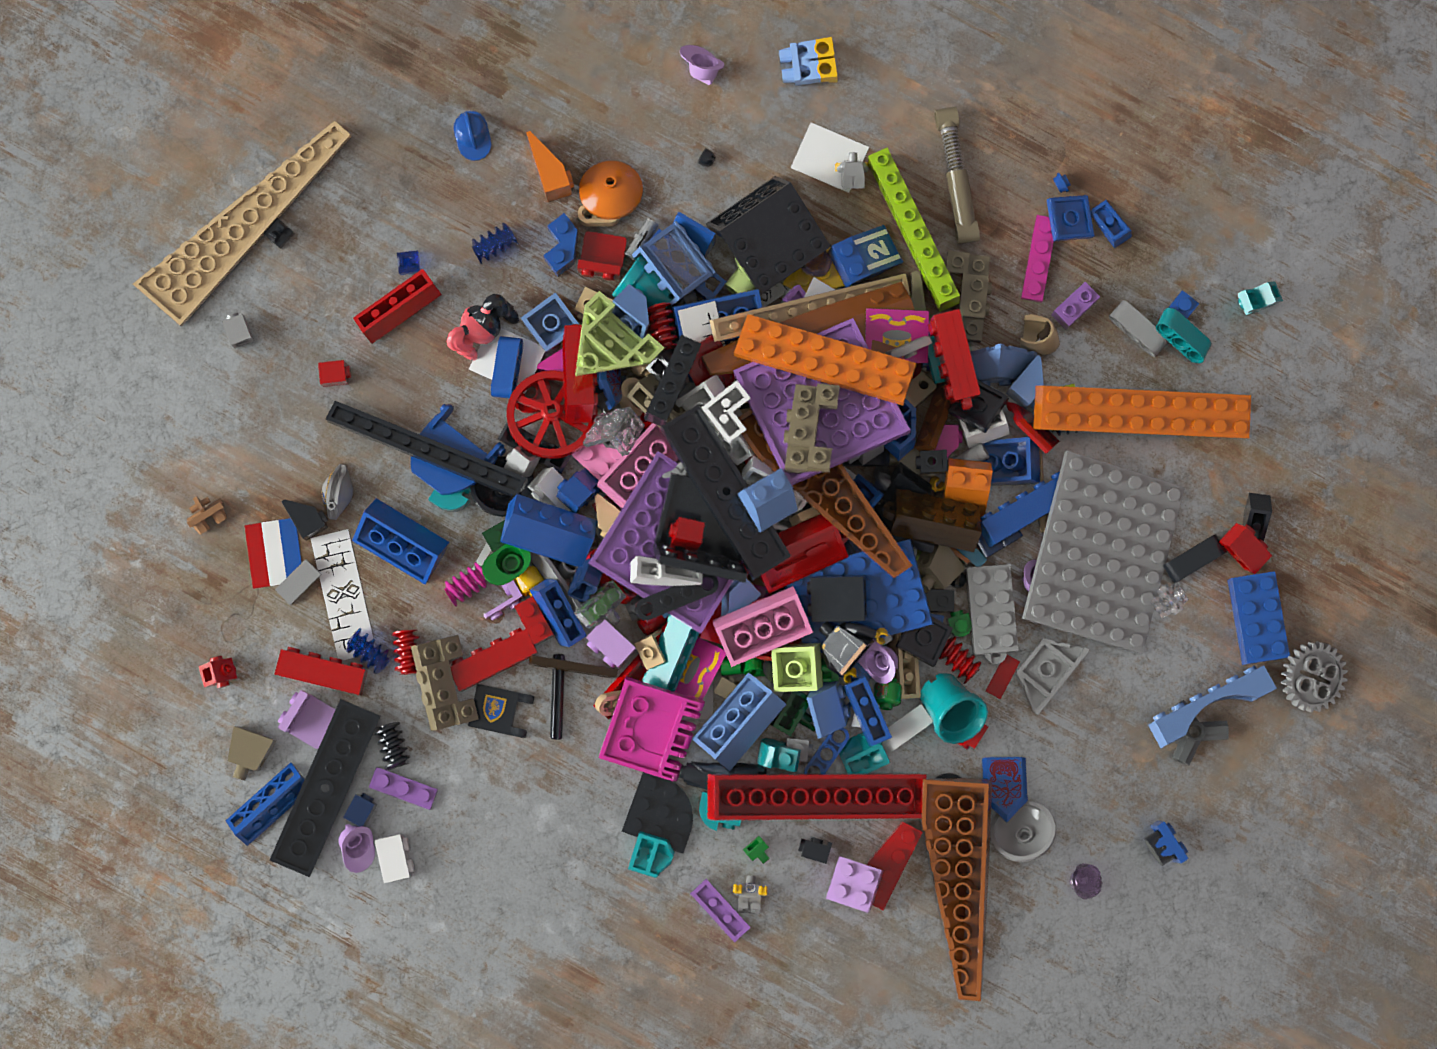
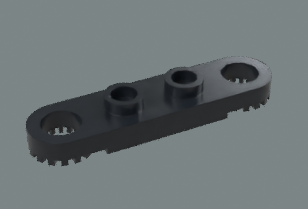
[635,574,719,620]

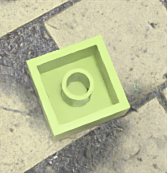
[771,643,823,692]

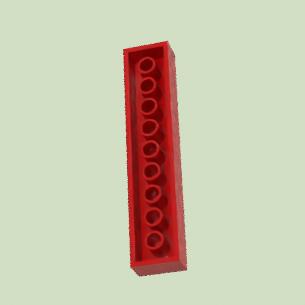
[707,773,927,820]

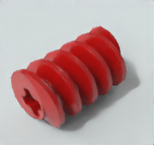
[647,303,678,350]
[392,630,420,675]
[939,636,981,685]

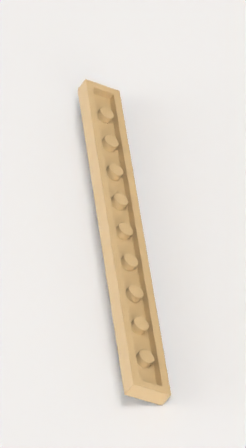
[709,273,910,342]

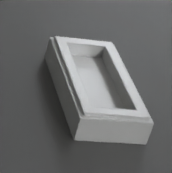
[275,559,322,605]

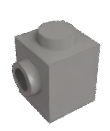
[222,313,254,349]
[504,446,541,478]
[786,738,813,762]

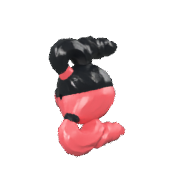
[447,294,519,361]

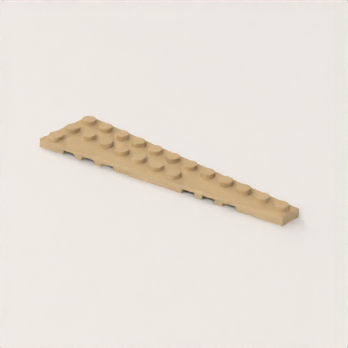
[133,121,352,327]

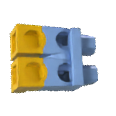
[779,37,837,86]

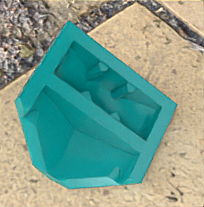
[839,733,891,773]
[628,831,675,878]

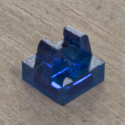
[397,250,421,275]

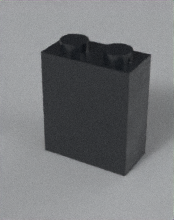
[807,575,867,622]

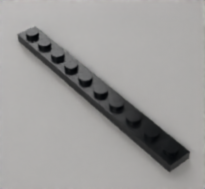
[325,401,528,497]

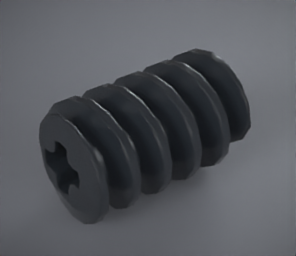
[375,722,410,770]

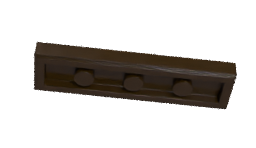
[528,655,618,679]

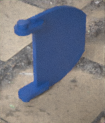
[411,404,506,495]

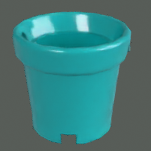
[612,254,683,308]
[920,673,988,744]

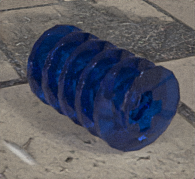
[471,222,519,265]
[346,628,394,674]

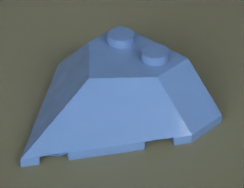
[970,343,1037,386]

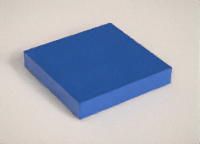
[1046,195,1095,241]

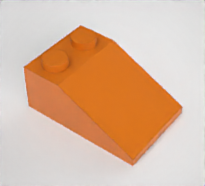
[526,131,574,202]
[943,458,993,517]

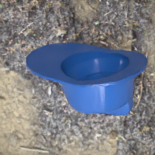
[454,111,491,161]

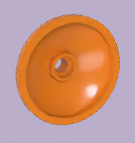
[579,161,643,220]

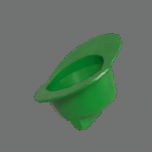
[482,544,531,586]

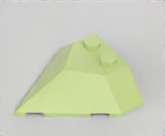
[575,291,664,376]

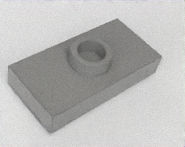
[885,336,932,359]

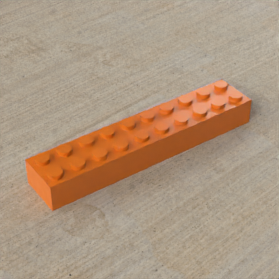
[1033,386,1251,438]

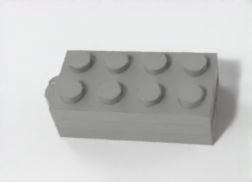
[965,564,1019,664]

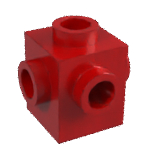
[199,656,237,689]

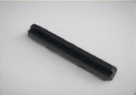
[550,654,565,740]

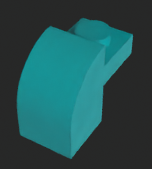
[1238,281,1283,315]
[428,487,471,512]
[757,738,801,772]
[699,792,741,831]

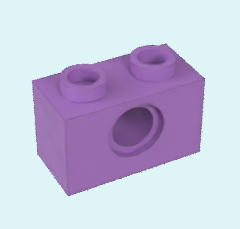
[1051,282,1100,330]

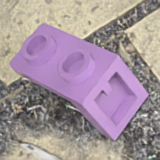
[484,581,524,621]

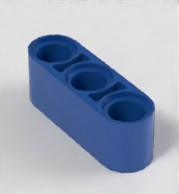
[491,336,523,399]
[804,728,849,774]

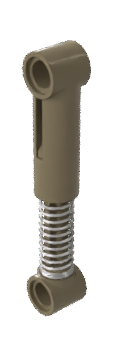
[934,106,980,244]

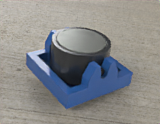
[1144,821,1189,866]

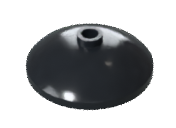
[470,456,534,517]

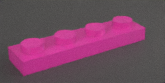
[1021,215,1054,303]

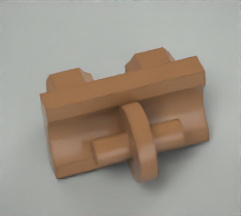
[187,496,227,535]

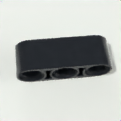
[1163,534,1227,584]

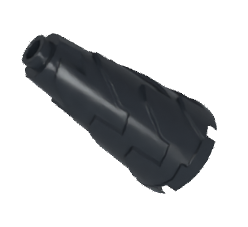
[680,761,767,791]

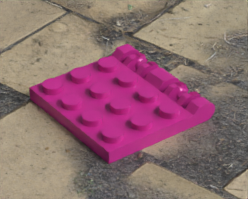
[599,677,705,782]

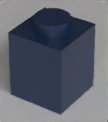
[343,793,378,827]

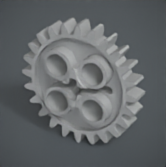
[1281,641,1348,713]

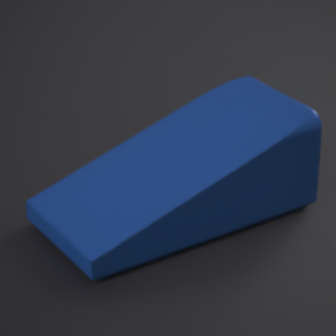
[1090,200,1131,248]

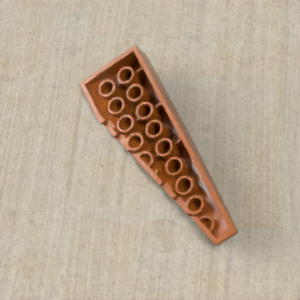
[702,282,915,376]
[738,409,913,578]
[922,778,992,1001]

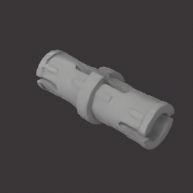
[625,218,658,261]

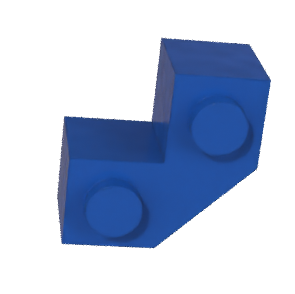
[543,213,579,277]
[884,398,916,461]
[556,468,602,513]

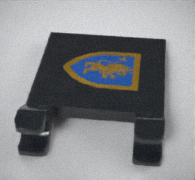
[468,684,535,738]

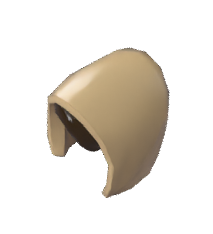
[1020,314,1060,355]

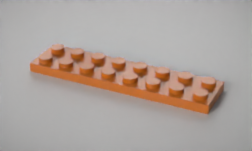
[734,314,916,406]

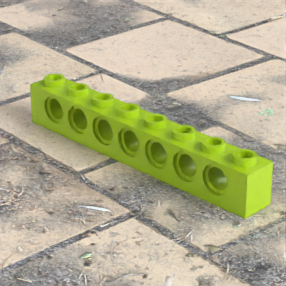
[868,147,960,312]

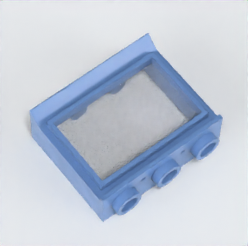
[632,221,716,306]

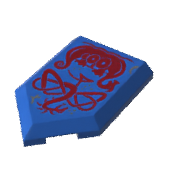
[597,369,622,410]
[982,757,1028,823]

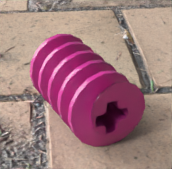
[444,562,487,607]

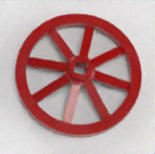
[507,370,598,459]

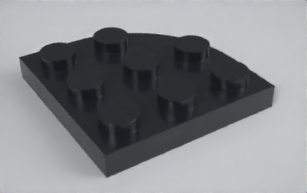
[621,772,693,854]

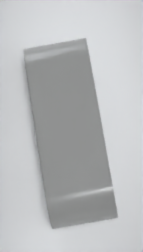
[1109,300,1169,357]

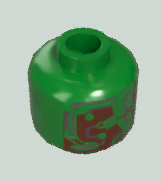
[873,678,903,711]

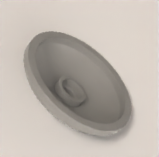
[990,800,1056,862]

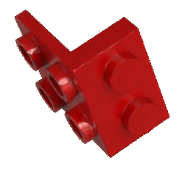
[577,231,627,281]

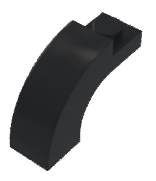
[498,422,572,474]

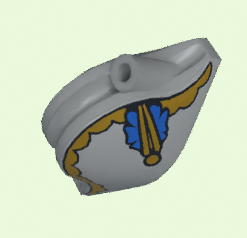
[321,464,353,520]

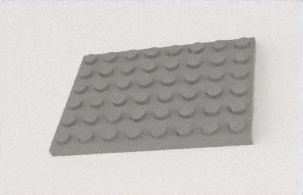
[1022,451,1185,654]

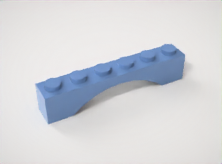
[1148,665,1277,748]

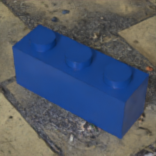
[530,579,587,647]
[843,677,892,746]

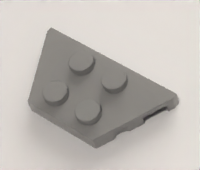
[1016,638,1090,715]

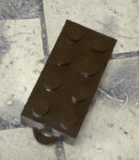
[882,488,982,552]

